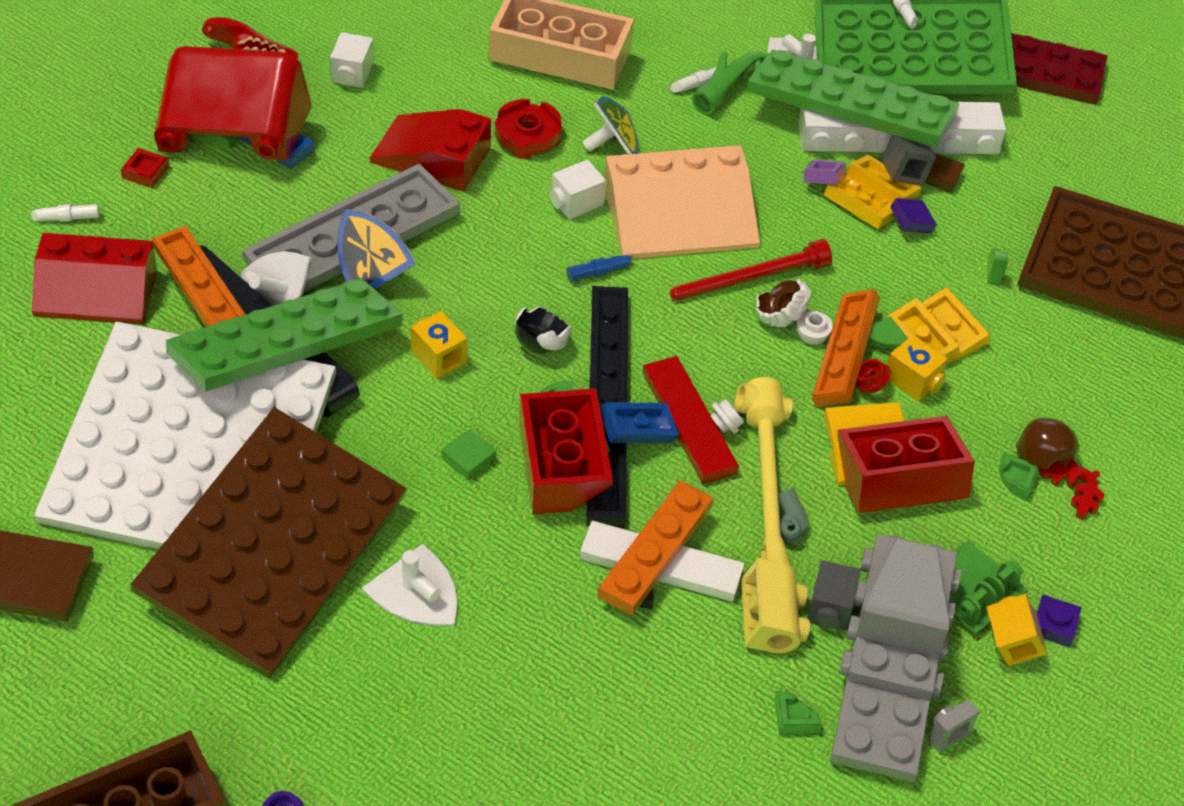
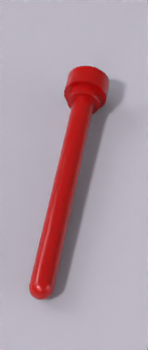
[670,239,832,301]

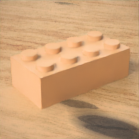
[489,0,634,90]

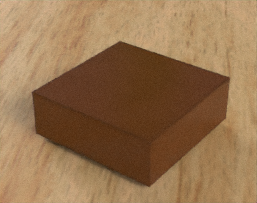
[925,153,965,193]

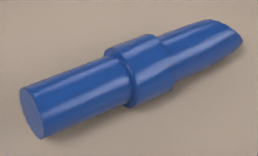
[566,255,632,281]

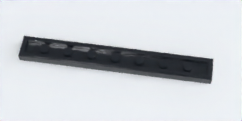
[586,286,628,528]

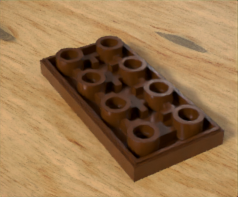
[0,530,94,622]

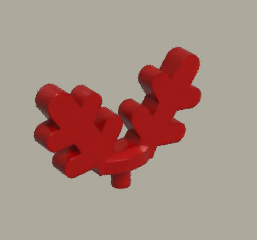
[1039,460,1105,519]

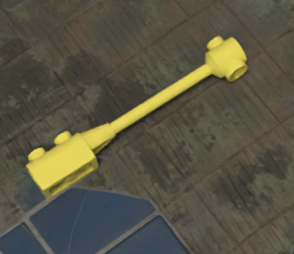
[734,377,810,653]

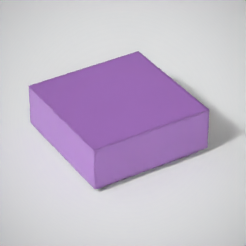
[804,160,846,185]

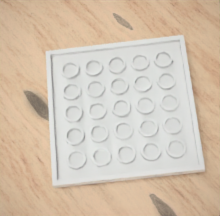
[34,321,336,549]

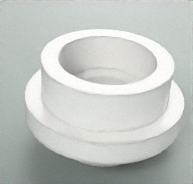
[796,311,833,345]
[710,399,744,434]

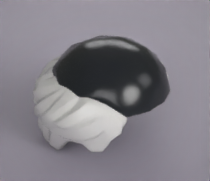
[515,306,571,353]

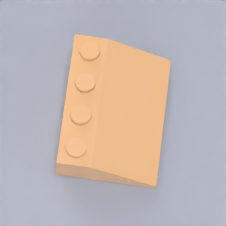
[604,145,760,259]

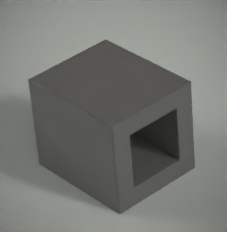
[881,135,936,186]
[807,560,861,631]

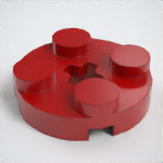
[495,99,562,159]

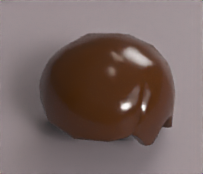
[1015,418,1080,469]

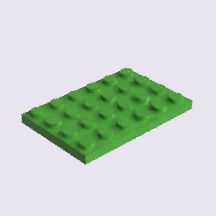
[815,0,1017,94]

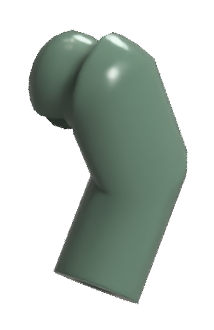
[778,488,809,543]

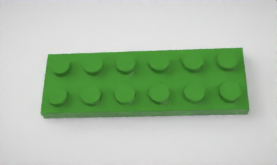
[747,49,960,148]
[166,278,403,392]

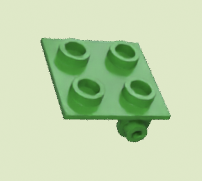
[949,540,1028,636]

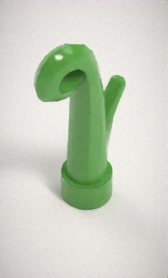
[692,52,768,115]

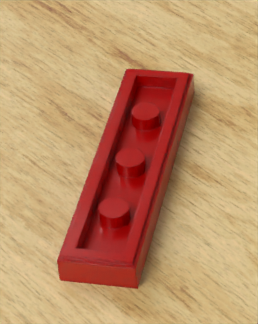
[642,356,739,484]

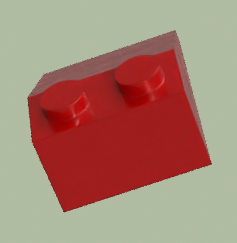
[370,109,491,192]

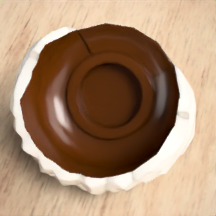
[756,279,811,328]

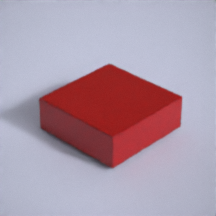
[120,148,170,188]

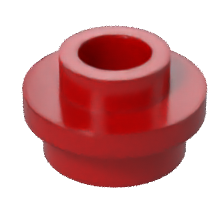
[855,359,891,393]

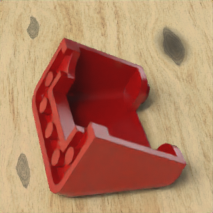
[154,46,312,161]

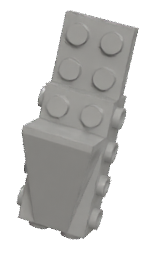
[830,534,961,782]

